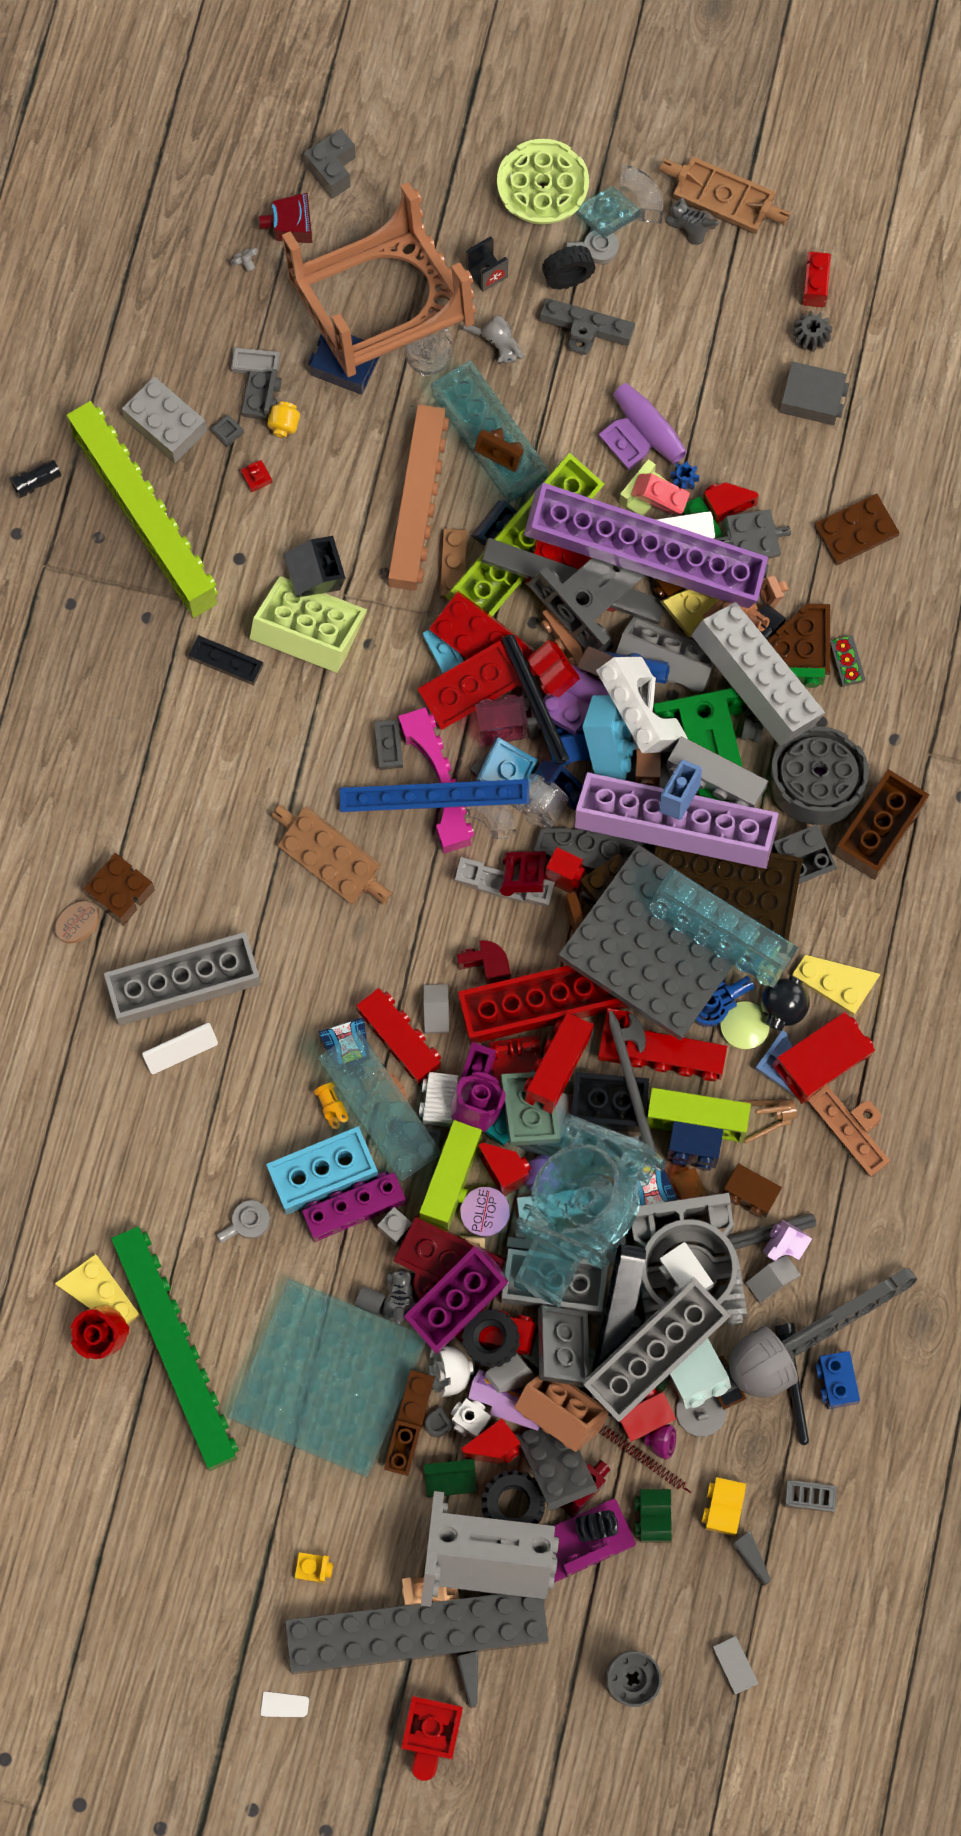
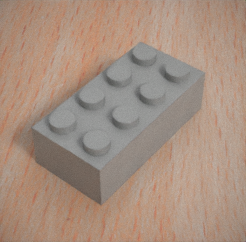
[501,1249,608,1316]

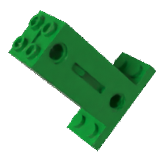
[653,688,747,803]

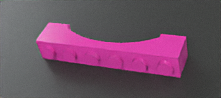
[398,707,474,854]

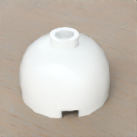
[429,1346,473,1397]

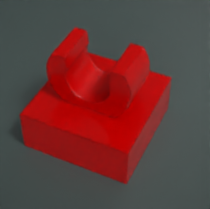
[241,460,273,493]

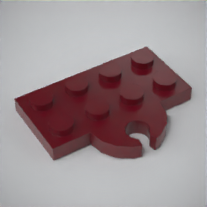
[393,1215,506,1300]

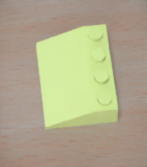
[249,576,367,673]

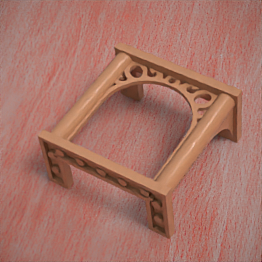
[282,182,476,377]

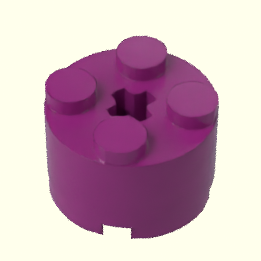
[450,1072,506,1132]

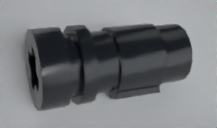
[10,460,61,498]

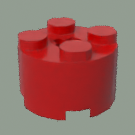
[70,1305,129,1359]

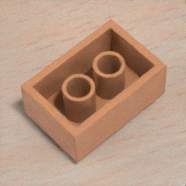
[514,1375,609,1452]

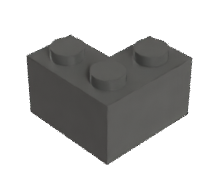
[304,128,356,199]

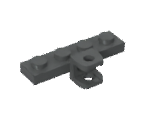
[540,298,636,355]

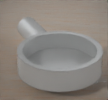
[567,229,619,264]
[217,1200,270,1243]

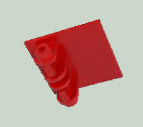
[489,1035,541,1089]

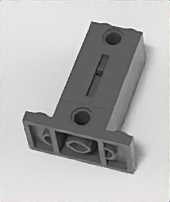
[527,558,645,651]

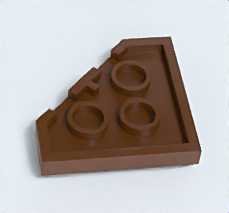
[768,604,830,675]

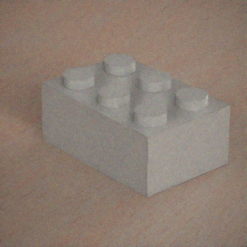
[122,377,207,463]

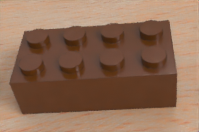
[834,769,930,880]

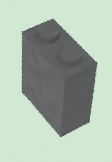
[780,361,849,425]

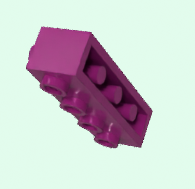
[302,1172,406,1242]

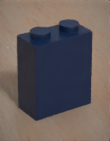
[308,334,380,395]

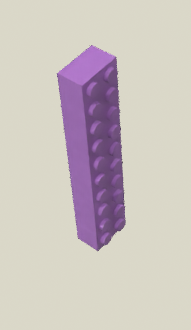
[524,483,768,608]

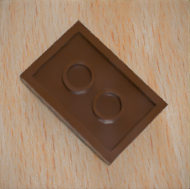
[814,494,900,566]

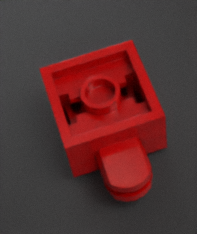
[401,1696,463,1781]

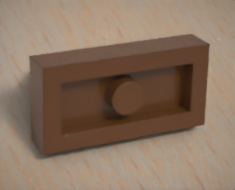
[474,428,524,472]

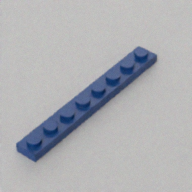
[340,779,530,812]

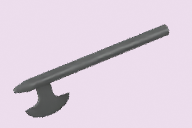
[609,1011,656,1156]

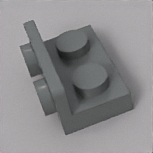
[242,369,282,420]

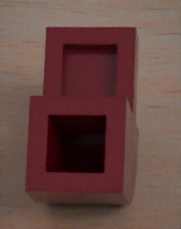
[457,940,511,984]

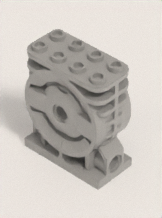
[629,1193,748,1326]

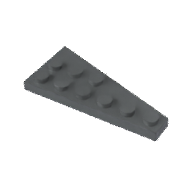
[534,828,656,871]

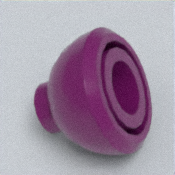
[645,1424,677,1460]

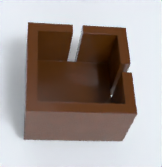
[84,853,155,926]

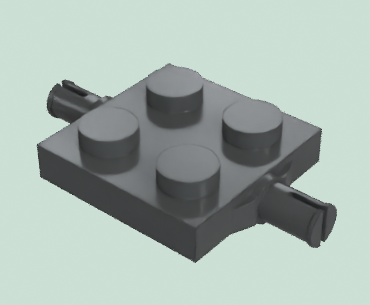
[714,509,791,558]

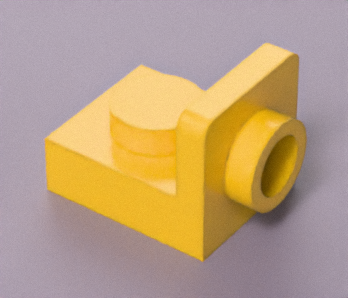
[295,1552,333,1584]

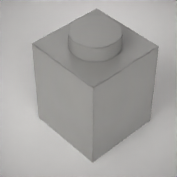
[377,1207,412,1247]

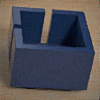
[667,1121,723,1171]

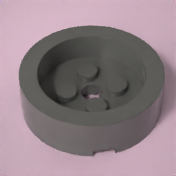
[769,726,869,825]

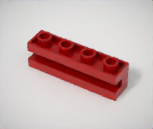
[356,988,441,1086]
[523,1013,594,1114]
[627,1030,728,1082]

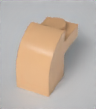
[402,1577,459,1605]

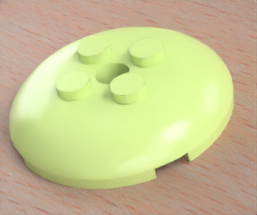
[497,139,589,225]

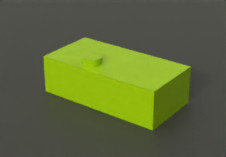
[647,1088,751,1143]
[419,1120,482,1231]

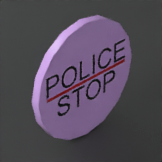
[461,1187,510,1236]

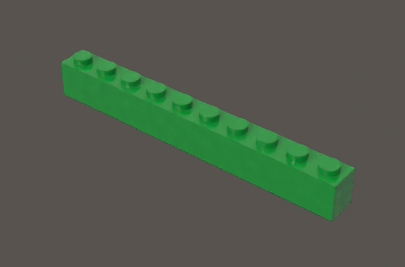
[111,1226,239,1472]

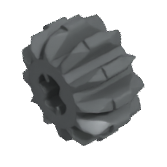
[792,310,832,352]

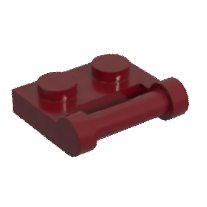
[500,851,547,896]

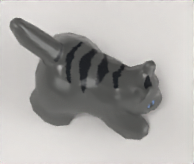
[666,198,719,244]
[381,1269,416,1325]

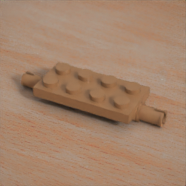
[659,157,791,234]
[271,805,393,905]

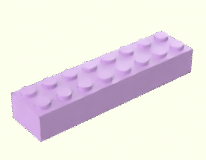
[575,772,779,869]

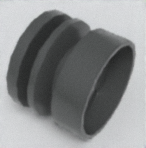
[605,1651,662,1707]

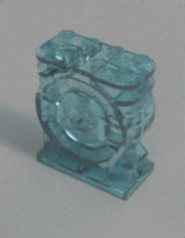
[516,1114,667,1269]

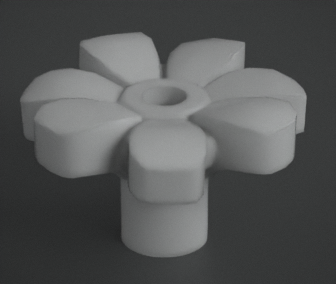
[231,248,258,272]

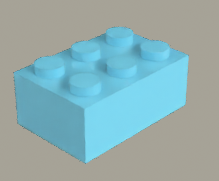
[583,695,636,780]

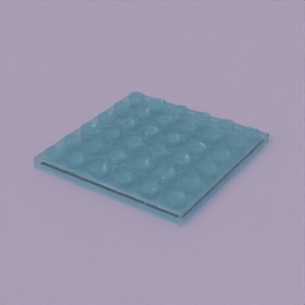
[228,1279,426,1478]

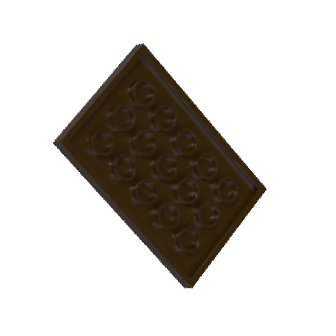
[654,845,803,955]

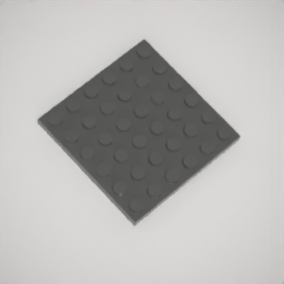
[557,845,760,1041]

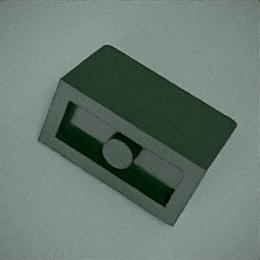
[424,1459,477,1498]

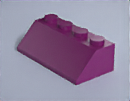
[404,1246,509,1353]

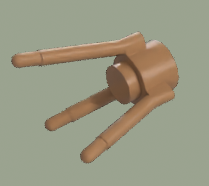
[741,1098,797,1143]

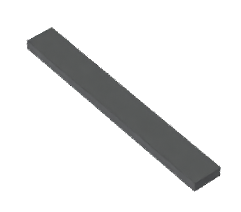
[481,538,664,624]

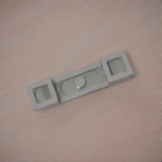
[454,857,555,906]

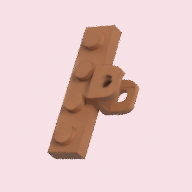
[808,1085,890,1177]

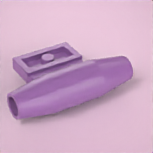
[599,383,687,471]
[543,664,609,736]

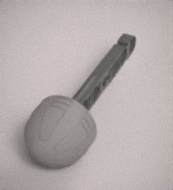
[729,1268,917,1398]

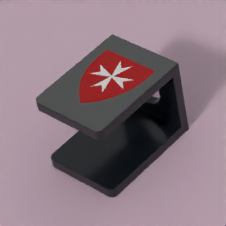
[466,236,508,292]

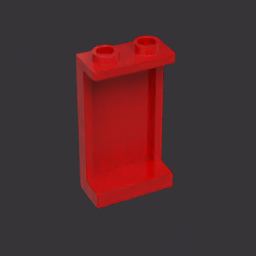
[772,1011,875,1104]

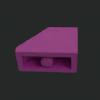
[461,1042,496,1078]

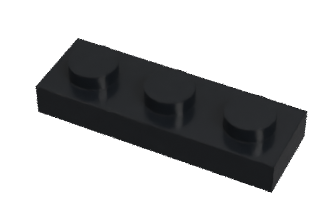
[188,635,264,686]

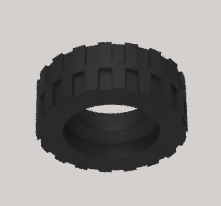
[542,245,596,290]
[462,1309,521,1368]

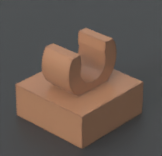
[760,575,790,607]

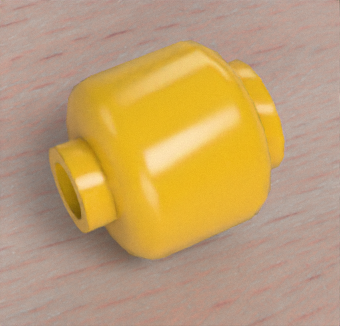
[267,401,300,438]

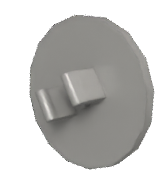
[676,1396,726,1437]

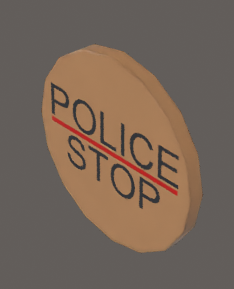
[55,901,100,944]

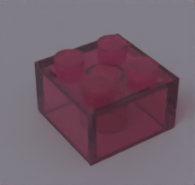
[475,695,528,747]

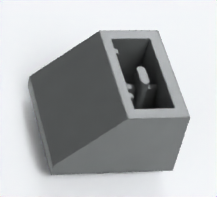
[771,824,837,884]

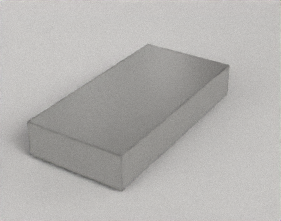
[231,348,281,374]
[712,1636,759,1695]

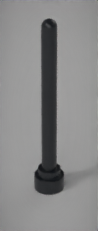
[775,1323,809,1446]

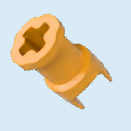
[313,1082,348,1130]

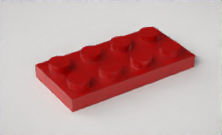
[429,590,534,660]
[418,640,520,730]

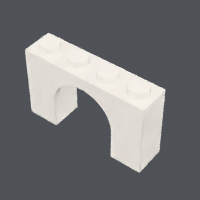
[596,657,688,753]

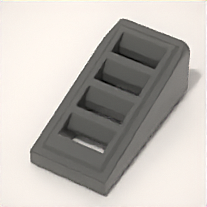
[784,1480,837,1512]
[733,1531,770,1586]
[458,1651,479,1709]

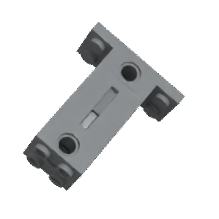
[421,1491,559,1607]

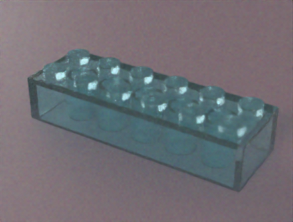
[431,360,548,503]
[648,868,798,988]
[317,1030,442,1182]

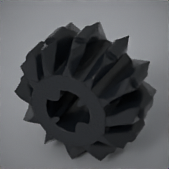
[575,1510,618,1542]

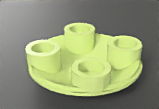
[721,1001,770,1049]

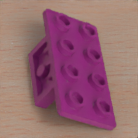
[552,1499,636,1583]

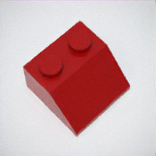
[478,1143,531,1196]
[461,1418,521,1464]

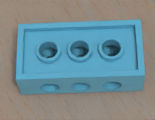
[266,1126,378,1215]

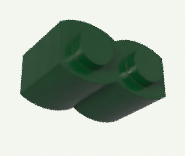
[635,1489,672,1543]

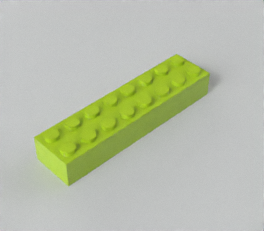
[445,453,605,616]

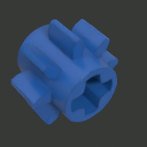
[670,461,700,490]

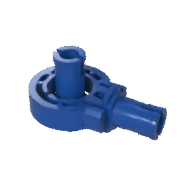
[695,976,754,1027]

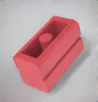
[631,473,690,514]

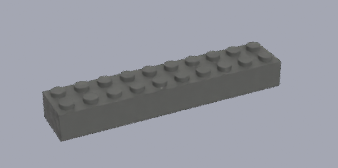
[286,1594,549,1675]

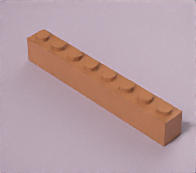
[388,405,450,591]

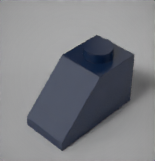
[531,760,583,810]

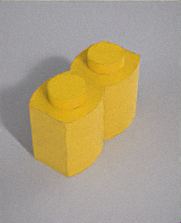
[702,1477,746,1536]

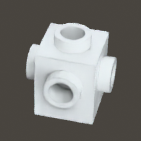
[451,1399,491,1438]

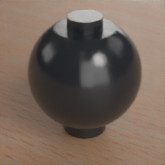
[761,976,810,1032]

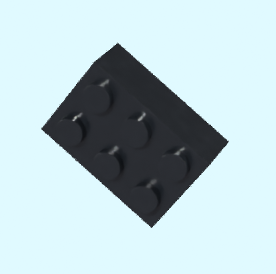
[571,1072,649,1133]

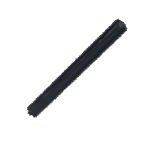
[501,634,569,765]

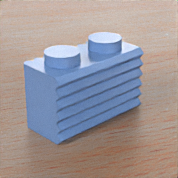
[659,760,702,820]

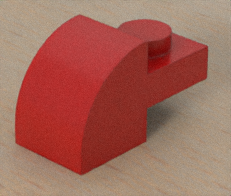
[598,1008,632,1064]

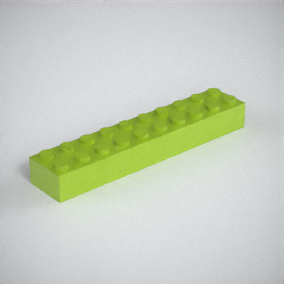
[67,401,218,618]

